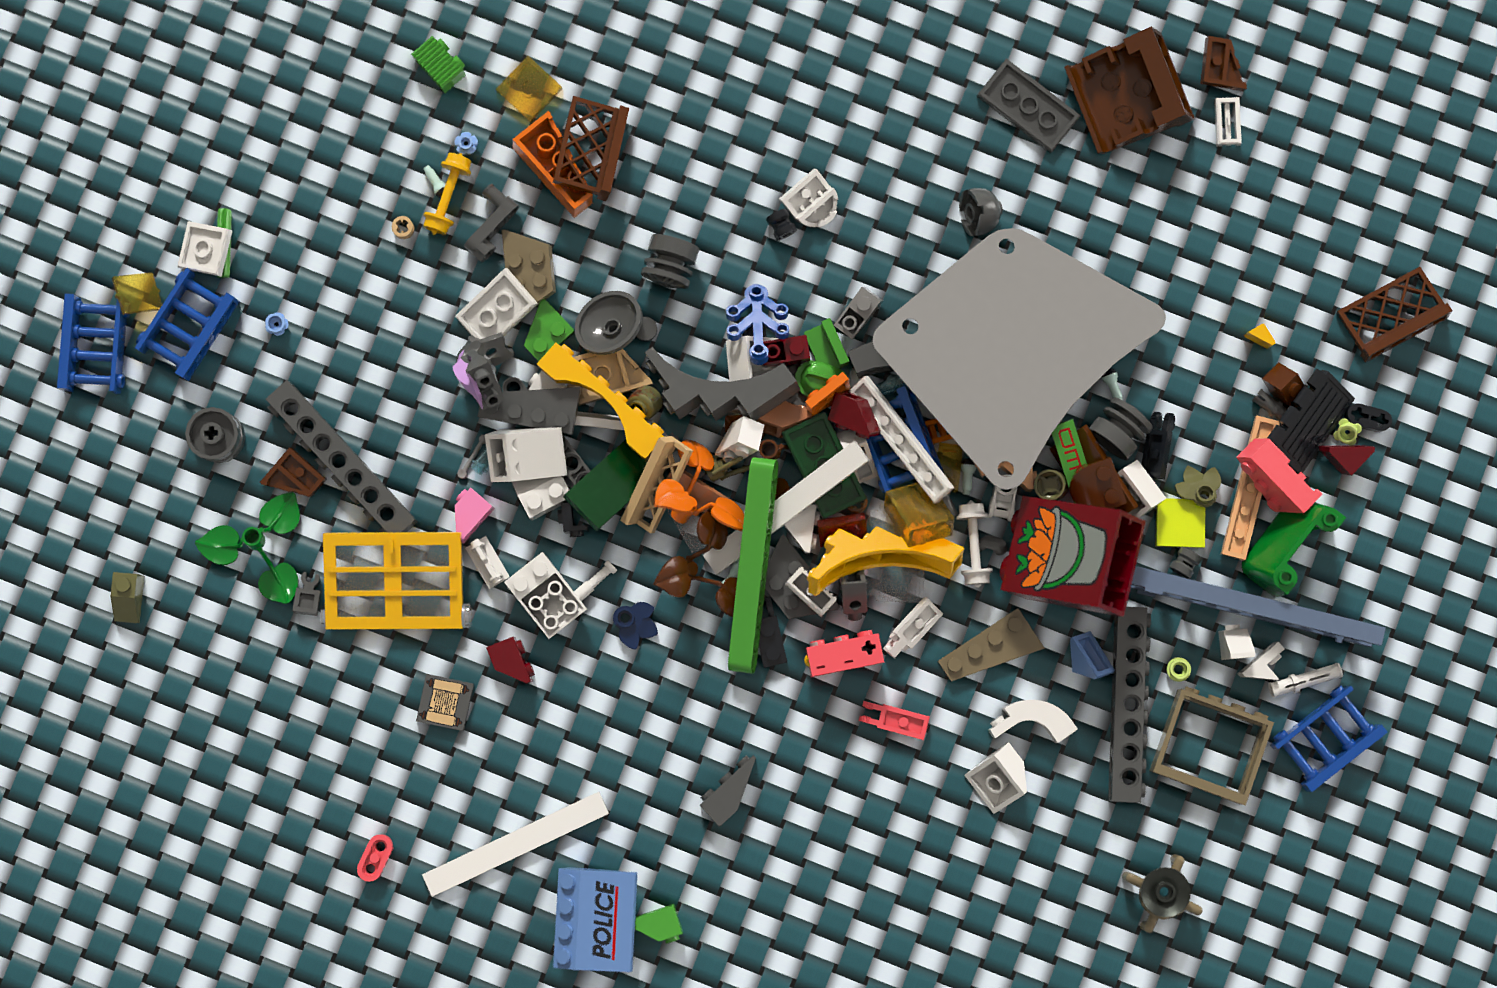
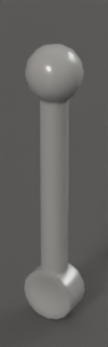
[457,435,486,479]

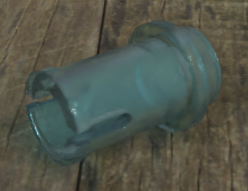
[470,448,489,475]

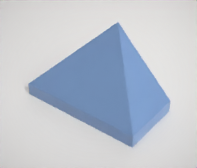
[1070,631,1115,679]

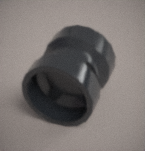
[766,208,797,241]

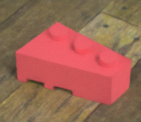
[1236,438,1322,513]

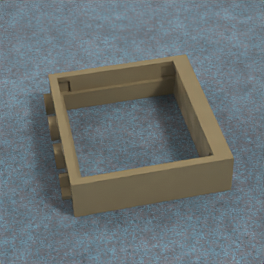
[1149,686,1274,806]

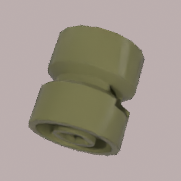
[1034,469,1069,501]

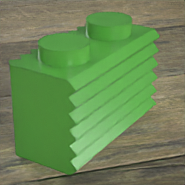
[411,36,466,93]

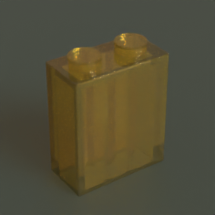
[884,483,955,548]

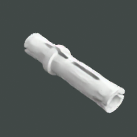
[1268,663,1343,698]

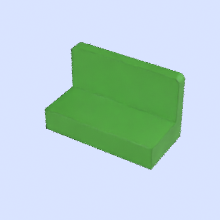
[804,318,849,369]

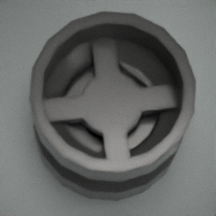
[1169,547,1202,579]

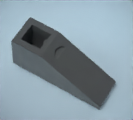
[700,755,756,827]

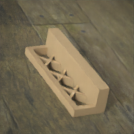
[620,436,693,534]

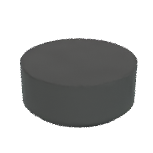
[636,317,658,342]

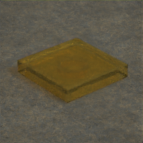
[496,56,563,123]

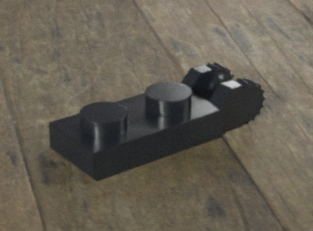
[1141,412,1176,480]
[759,597,787,668]

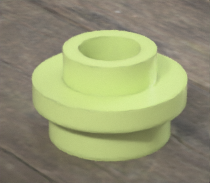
[1166,657,1191,682]

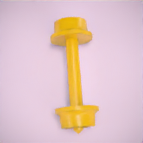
[423,153,471,235]

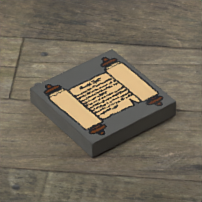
[416,674,474,731]

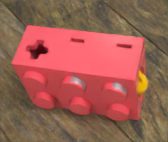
[804,630,884,677]

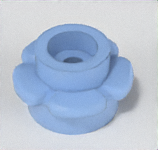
[454,132,478,155]
[265,312,289,336]

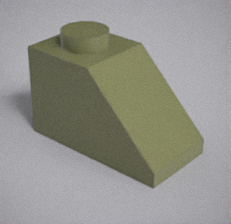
[110,572,145,623]

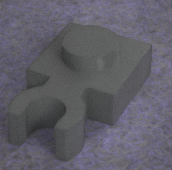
[292,572,321,616]

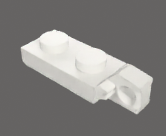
[883,596,943,658]

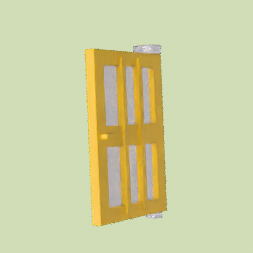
[320,532,472,629]

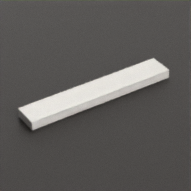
[848,376,954,504]

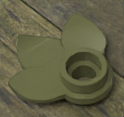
[1175,466,1221,507]

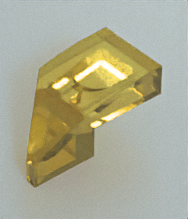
[937,442,963,493]

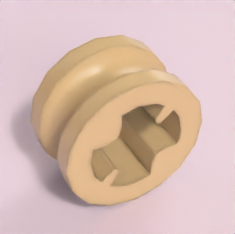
[392,216,415,239]

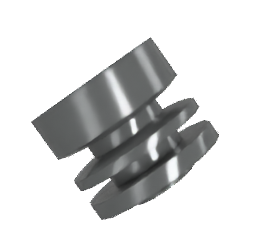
[641,234,699,289]
[1089,397,1153,461]

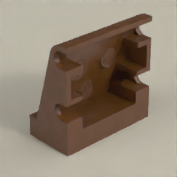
[1064,26,1195,154]

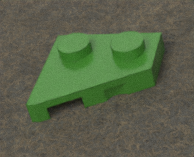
[524,299,575,362]

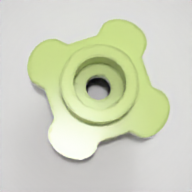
[1333,418,1362,445]

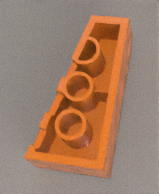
[512,111,593,218]

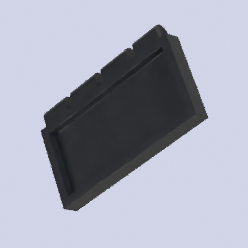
[1267,369,1355,474]

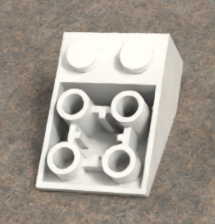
[485,427,567,482]
[504,552,587,639]

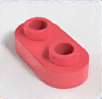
[357,834,393,882]

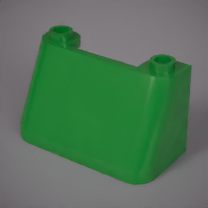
[1241,502,1346,598]

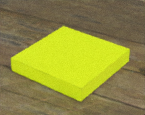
[1155,498,1206,548]

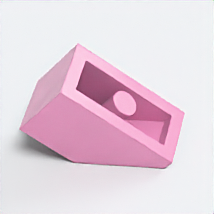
[455,488,495,544]

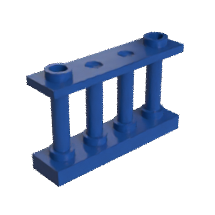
[135,268,240,381]
[57,294,131,394]
[866,386,945,497]
[1270,685,1388,792]

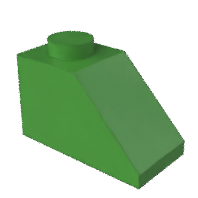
[635,904,683,944]

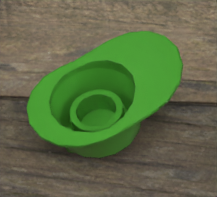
[795,360,850,397]

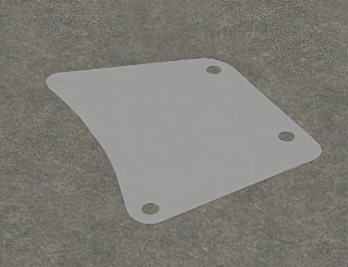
[873,228,1166,489]

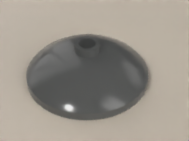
[575,291,643,355]

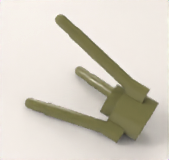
[705,455,750,482]

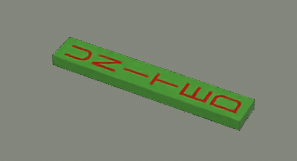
[1052,419,1087,503]

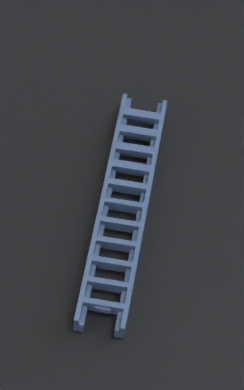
[1131,566,1386,647]

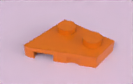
[805,372,851,416]

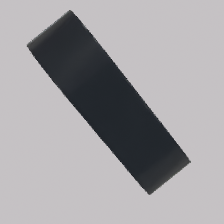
[1345,403,1392,432]

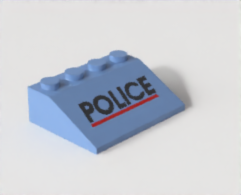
[553,867,638,972]

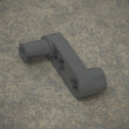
[464,183,519,263]

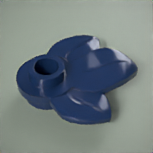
[613,602,658,650]

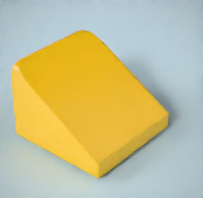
[1244,323,1276,349]

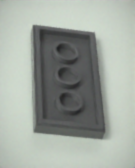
[977,58,1081,153]

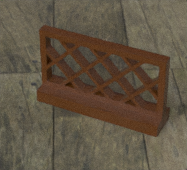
[552,96,629,201]
[1337,267,1453,363]

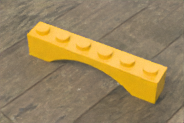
[537,343,664,462]

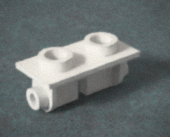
[465,536,510,589]

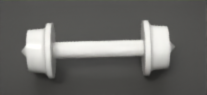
[956,500,993,588]

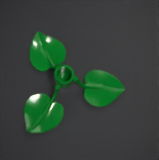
[195,492,300,604]

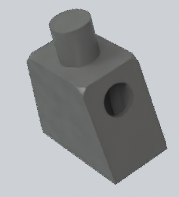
[839,570,868,621]

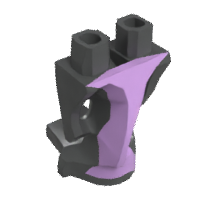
[452,332,515,410]

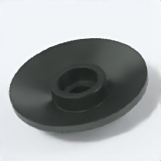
[1141,867,1191,917]

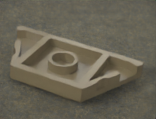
[502,230,556,308]

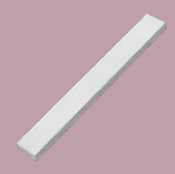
[703,441,870,575]
[422,792,609,897]

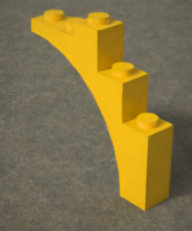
[807,524,964,596]

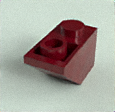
[763,335,810,366]
[828,391,881,439]
[486,637,535,684]

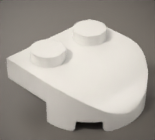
[779,168,838,227]

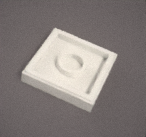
[177,221,232,277]

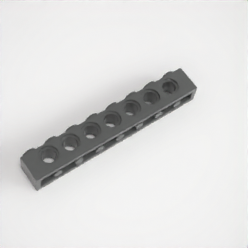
[266,380,418,532]
[1108,607,1151,803]

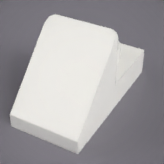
[1237,642,1284,680]

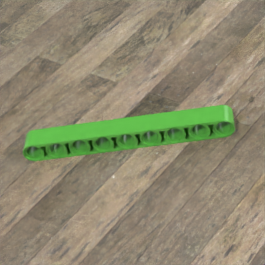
[728,457,779,674]

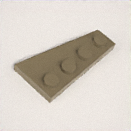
[937,608,1044,681]

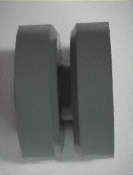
[185,407,246,463]

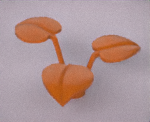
[654,439,744,531]

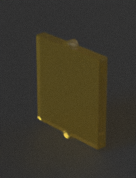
[112,273,162,314]

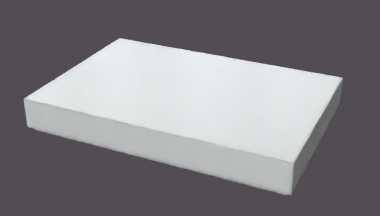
[455,268,538,351]

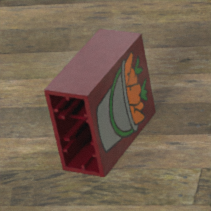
[1000,496,1146,617]

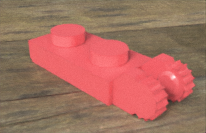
[858,701,930,740]

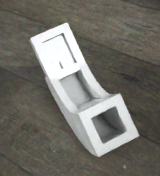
[988,700,1077,743]

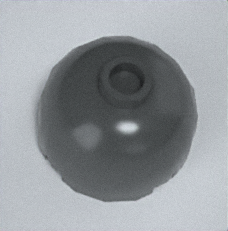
[959,188,1003,236]

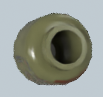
[627,385,663,421]

